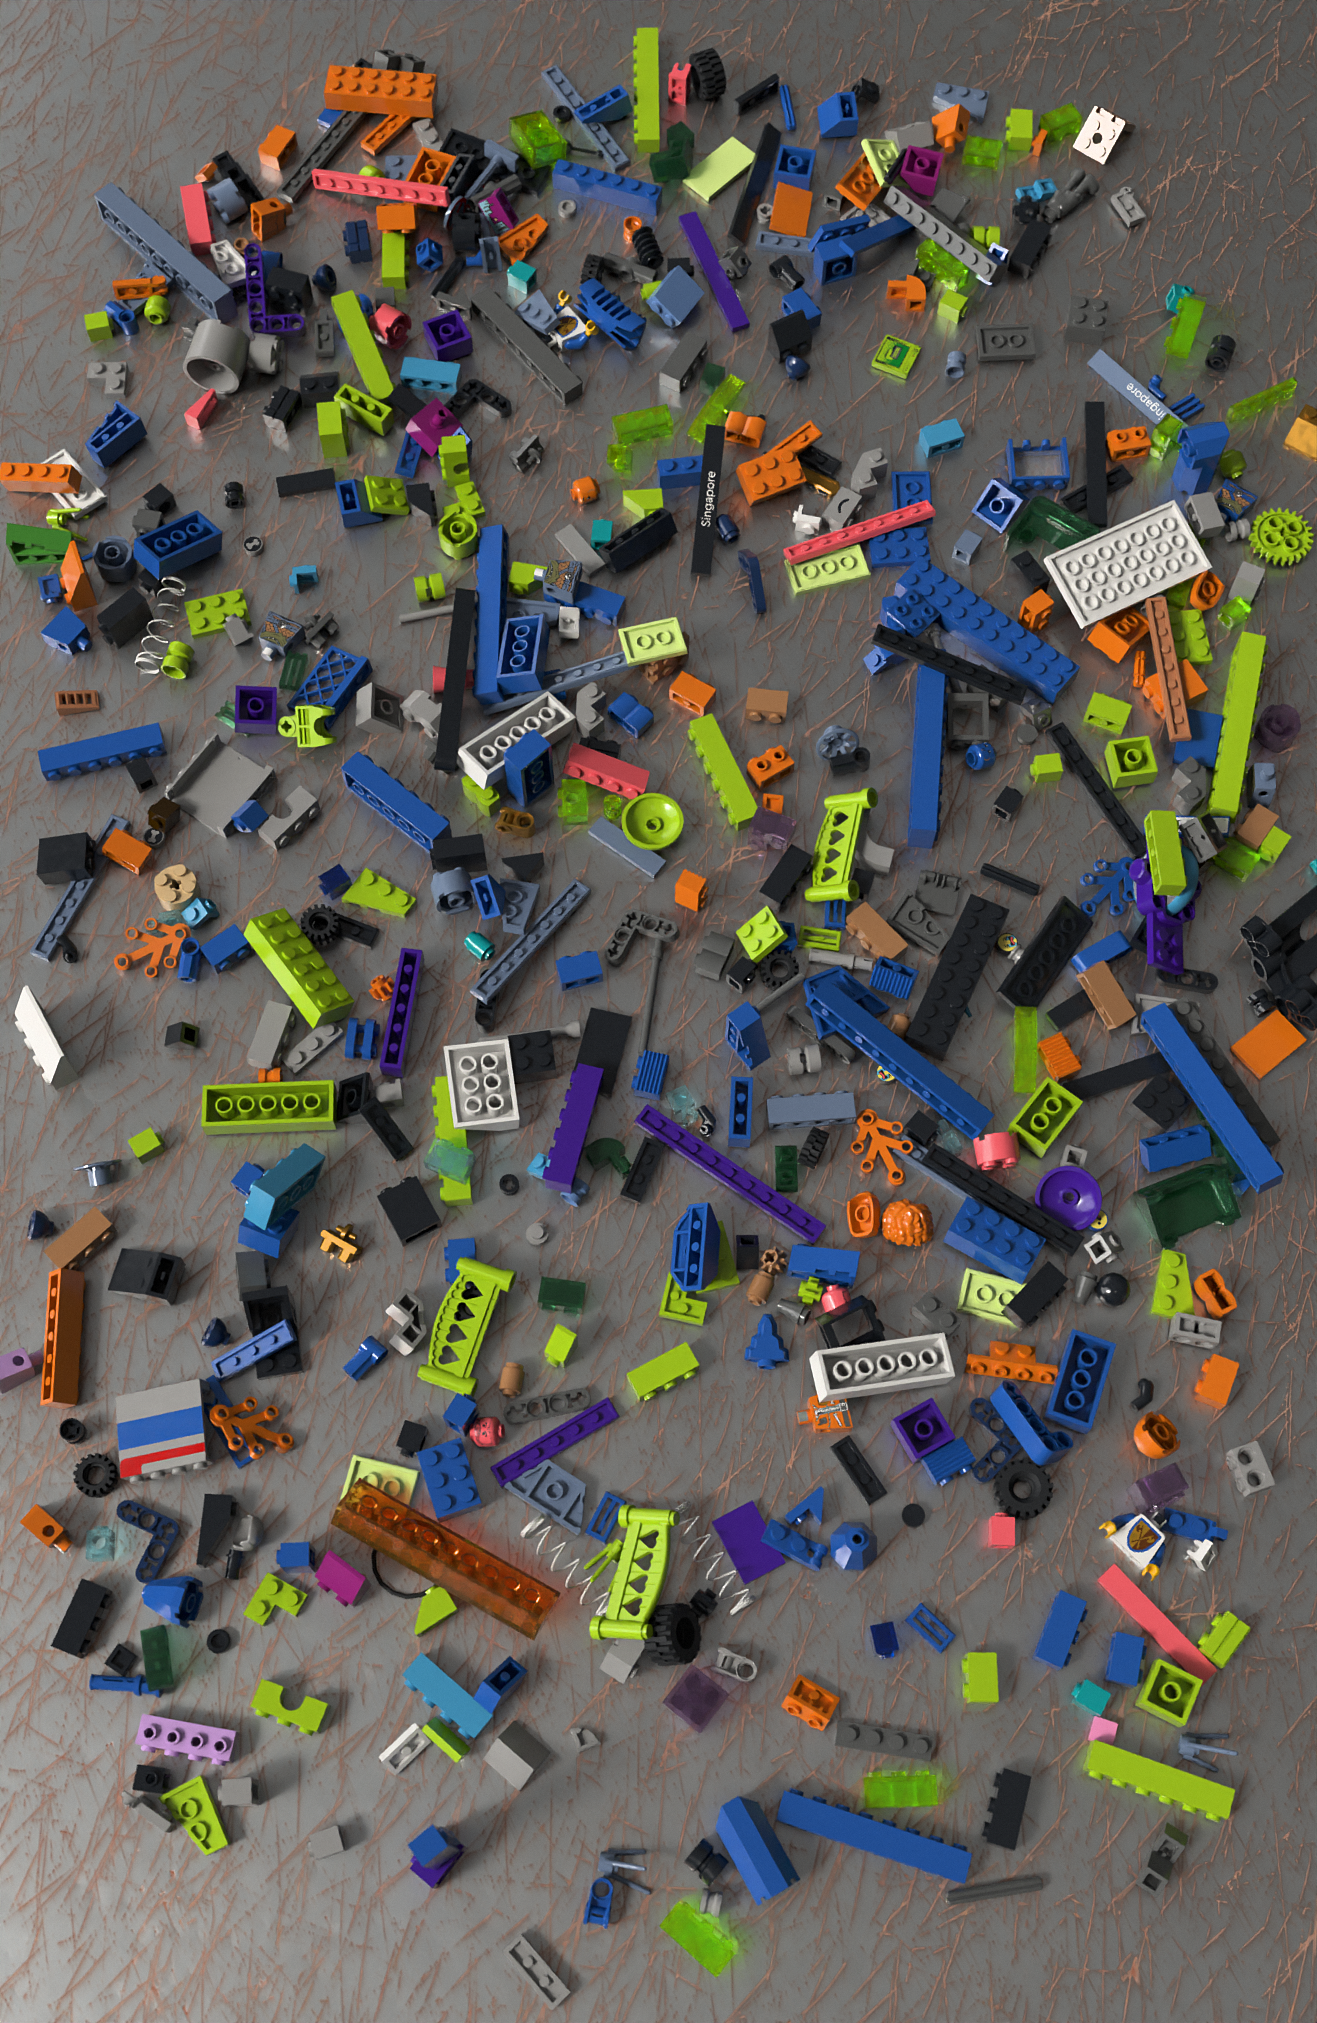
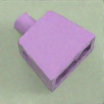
[0,1348,43,1394]

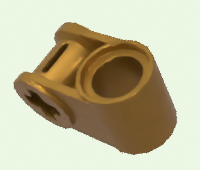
[494,807,536,838]

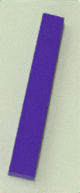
[678,211,750,333]

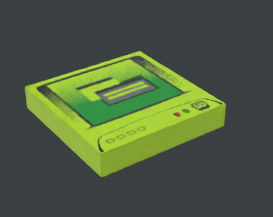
[871,334,921,379]

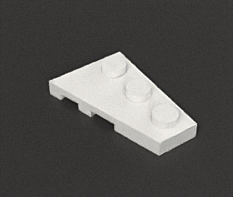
[210,240,256,288]

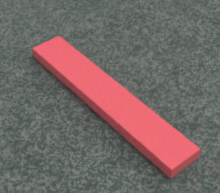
[1097,1564,1217,1687]

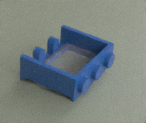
[1005,437,1070,491]

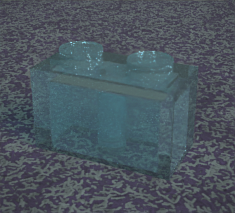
[423,1138,476,1185]

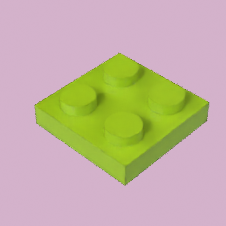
[364,475,409,516]
[736,906,788,963]

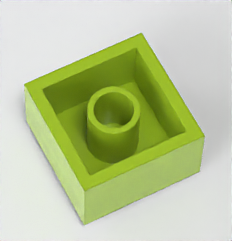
[317,401,350,458]
[1104,735,1158,788]
[1135,1658,1203,1727]

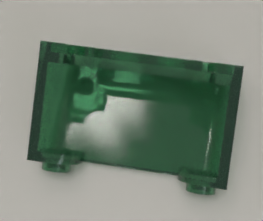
[1133,1164,1241,1250]

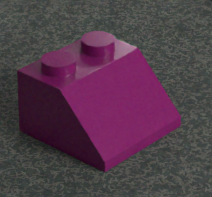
[900,145,944,197]
[315,1550,372,1607]

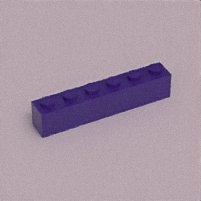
[379,948,425,1078]
[542,1063,604,1194]

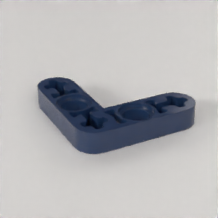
[738,549,766,614]
[969,1397,1022,1484]
[116,1500,180,1585]

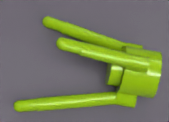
[47,508,89,542]
[584,1539,624,1595]

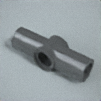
[468,174,522,213]
[603,252,658,284]

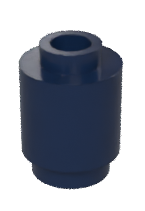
[715,514,740,544]

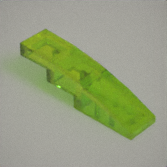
[686,374,746,444]
[1013,1006,1037,1093]

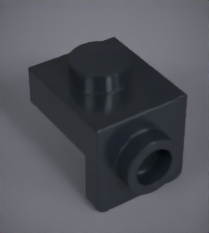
[851,77,880,104]

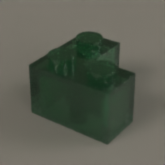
[649,137,693,183]

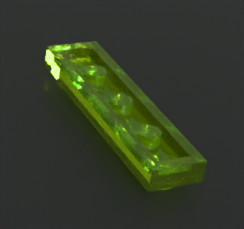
[1226,377,1298,423]

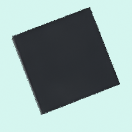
[104,1643,139,1677]

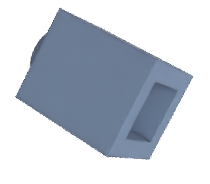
[952,529,983,566]

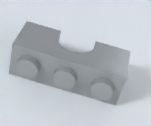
[257,785,320,850]

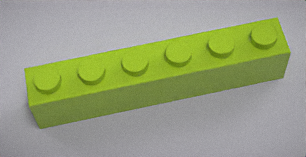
[331,290,396,405]
[687,713,761,831]
[432,1076,473,1207]
[1083,1740,1235,1823]

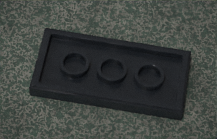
[570,1007,632,1097]

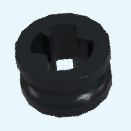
[499,1174,519,1196]

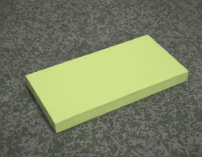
[682,136,755,202]
[784,542,871,596]

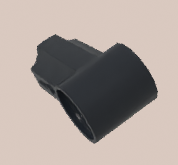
[768,255,805,291]
[829,747,870,776]

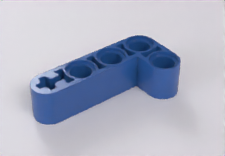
[990,1380,1073,1466]

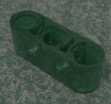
[140,1624,174,1692]

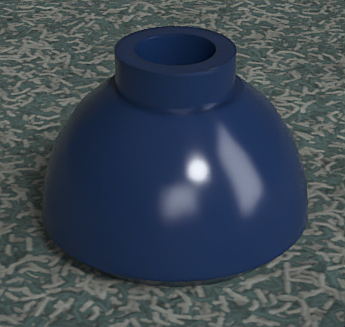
[312,264,337,291]
[785,355,811,381]
[27,1210,54,1241]
[201,1317,231,1347]

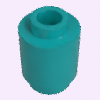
[464,931,495,961]

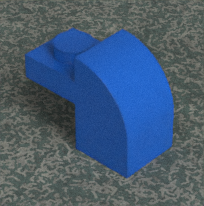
[863,645,906,675]

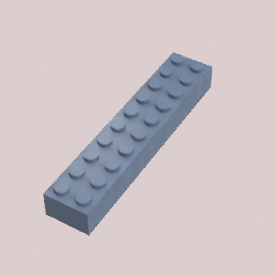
[94,182,237,324]

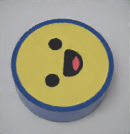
[1087,1210,1108,1232]

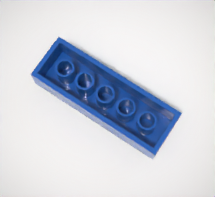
[341,751,452,853]

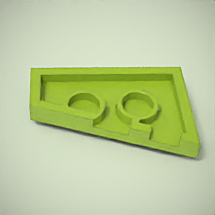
[341,868,417,918]
[1150,1249,1195,1319]

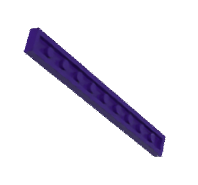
[634,1104,826,1245]

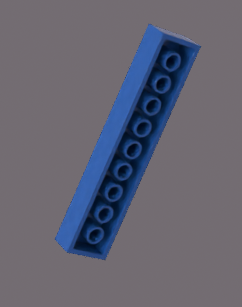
[894,556,1080,706]
[907,649,949,849]

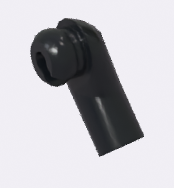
[56,932,77,963]
[697,1105,716,1137]
[1130,1378,1154,1412]

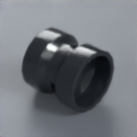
[223,482,245,509]
[1246,989,1276,1018]
[59,1418,87,1445]

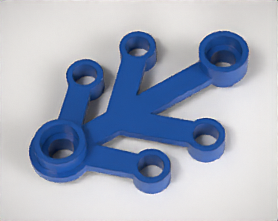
[1078,857,1135,918]

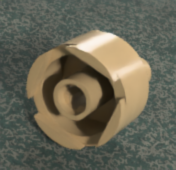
[154,864,201,914]

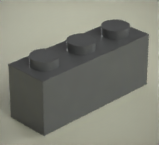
[660,331,708,393]

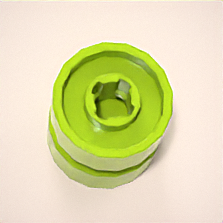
[971,226,1000,251]
[413,572,446,603]
[161,641,195,679]

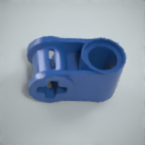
[583,1877,614,1929]

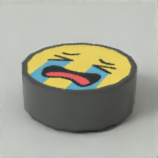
[875,1065,896,1085]

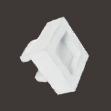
[1187,1539,1219,1572]

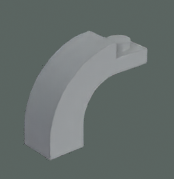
[855,808,894,876]

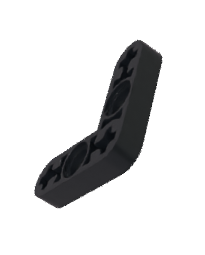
[444,379,512,419]
[1155,946,1218,994]

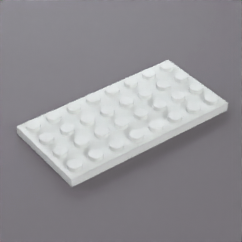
[1043,500,1212,629]

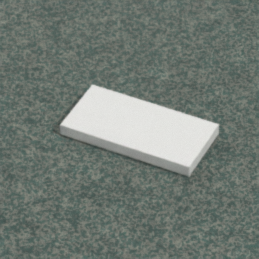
[40,448,108,520]

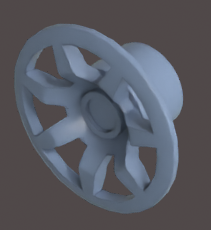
[816,725,859,760]
[73,1159,122,1187]

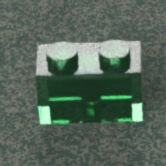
[537,1277,586,1316]

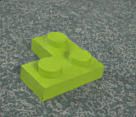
[442,481,486,519]
[659,1272,707,1326]
[243,1572,309,1627]

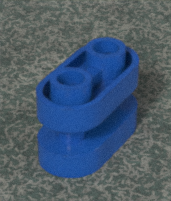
[345,1017,380,1061]

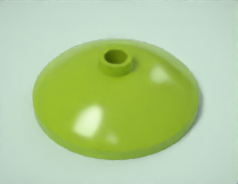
[622,793,684,850]

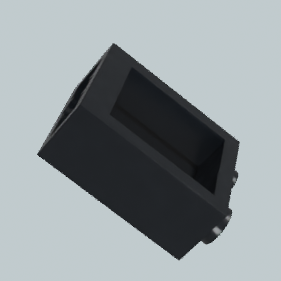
[815,1295,885,1349]

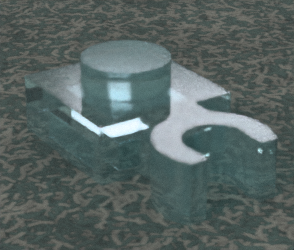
[144,909,182,935]
[666,1085,698,1126]
[937,1119,963,1157]

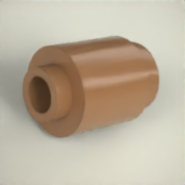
[887,1013,911,1040]
[746,1271,775,1306]
[499,1362,525,1398]

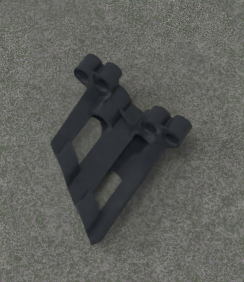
[1240,885,1317,1031]

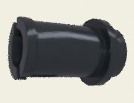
[223,1549,245,1580]

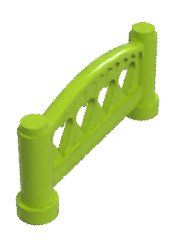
[805,787,878,902]
[417,1257,517,1397]
[590,1504,680,1640]

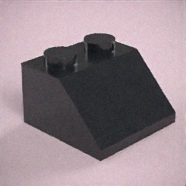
[768,309,812,364]
[299,371,340,409]

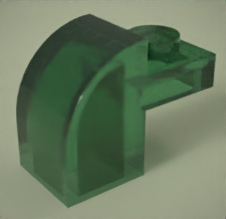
[584,1138,631,1180]

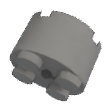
[248,332,285,375]

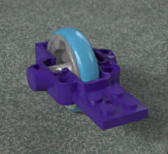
[1129,837,1202,975]

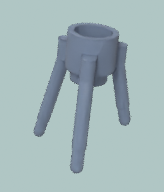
[1178,1732,1238,1773]
[598,1848,651,1895]

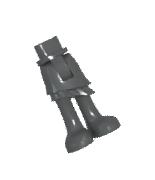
[1041,167,1099,223]

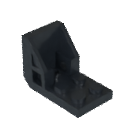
[242,1285,303,1380]

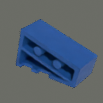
[85,400,148,469]
[725,1001,771,1071]
[787,1244,860,1289]

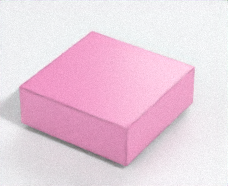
[1088,1716,1118,1746]

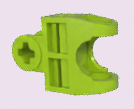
[278,704,337,747]

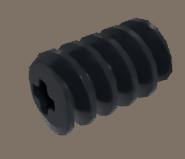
[632,226,664,269]

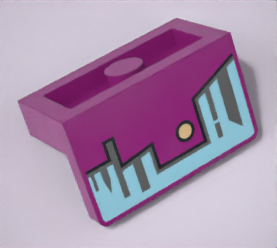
[478,187,519,235]

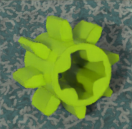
[798,1276,824,1306]

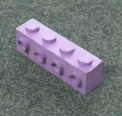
[135,1714,240,1766]

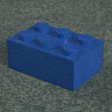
[416,1437,483,1523]

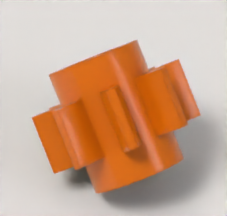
[369,975,395,1001]

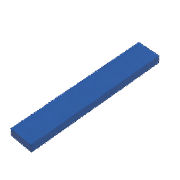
[839,215,915,257]

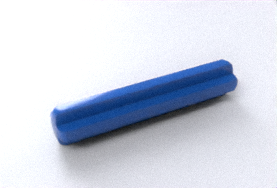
[779,84,797,131]

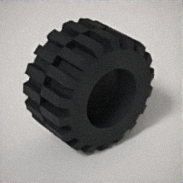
[689,48,726,101]
[644,1603,702,1666]

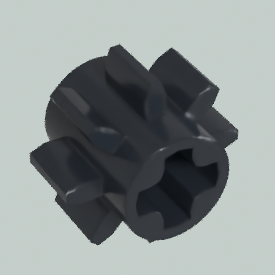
[689,1588,718,1618]

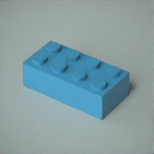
[243,1143,326,1231]

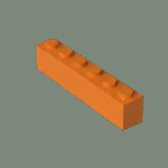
[40,1268,85,1409]

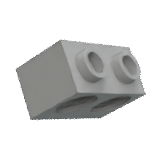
[1168,1312,1222,1350]
[1226,1441,1276,1497]
[218,1778,259,1808]

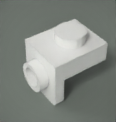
[793,505,821,535]
[558,606,580,639]

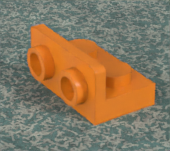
[781,1674,840,1731]

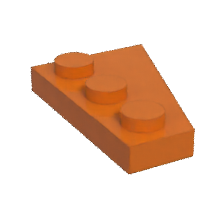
[498,213,549,265]

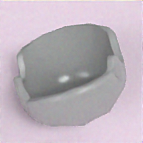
[232,1514,264,1551]

